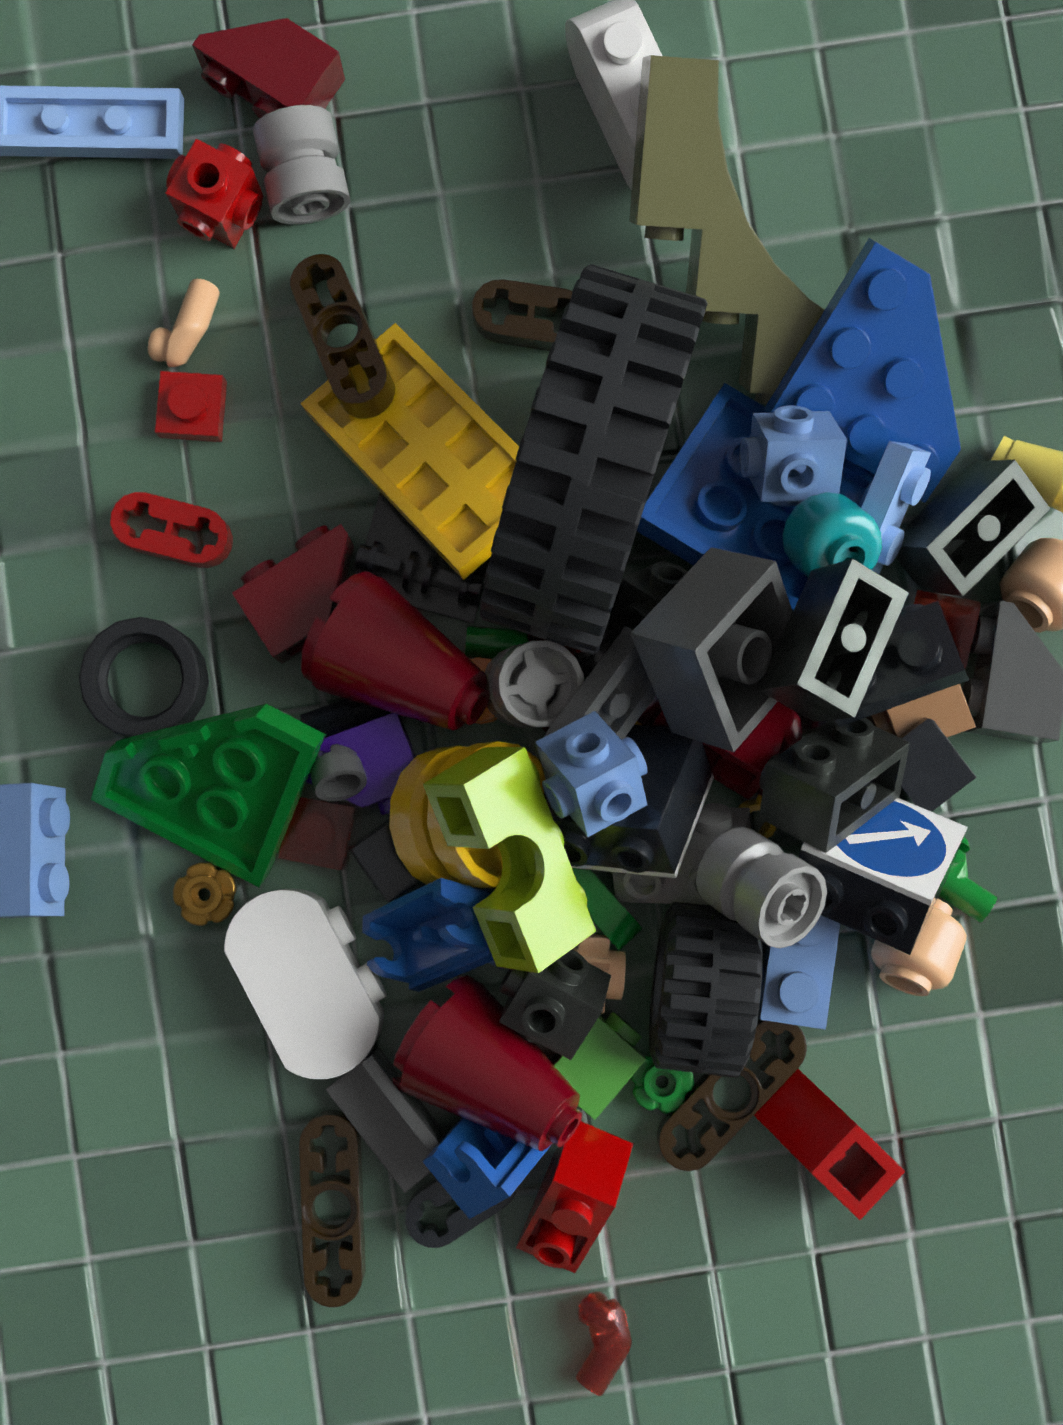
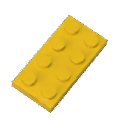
[300,323,519,580]

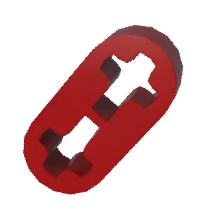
[110,492,233,568]

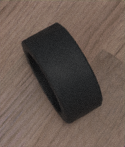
[79,617,209,737]

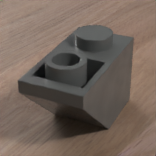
[962,601,1063,744]

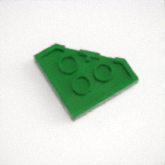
[91,704,326,888]

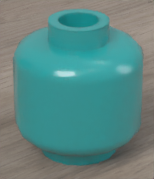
[782,492,882,578]

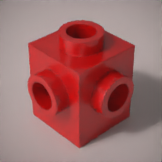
[165,139,264,249]

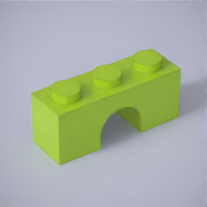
[423,747,596,973]

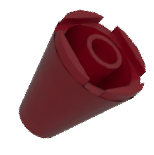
[301,571,490,730]
[392,975,582,1151]

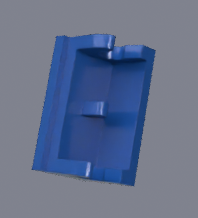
[362,878,494,992]
[422,1118,552,1219]

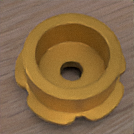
[173,862,236,926]

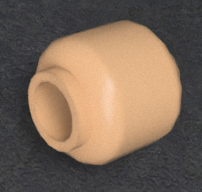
[1000,538,1063,633]
[871,899,967,997]

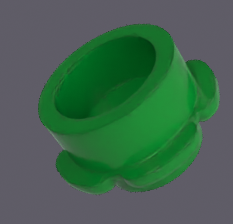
[631,1055,694,1114]

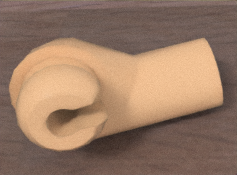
[148,279,220,367]

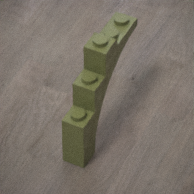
[629,55,945,404]

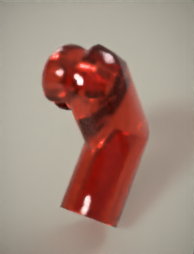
[576,1291,632,1396]

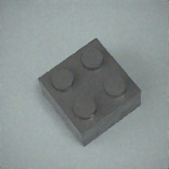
[630,547,793,752]

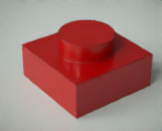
[155,371,227,442]

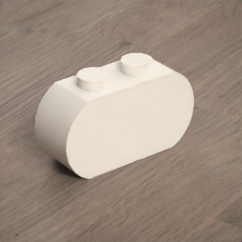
[565,0,662,190]
[224,888,387,1079]

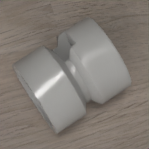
[252,105,351,225]
[485,640,584,728]
[696,827,827,949]

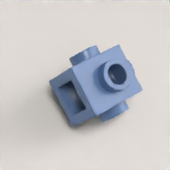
[739,405,847,506]
[535,711,647,837]

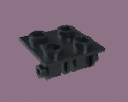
[355,492,491,624]

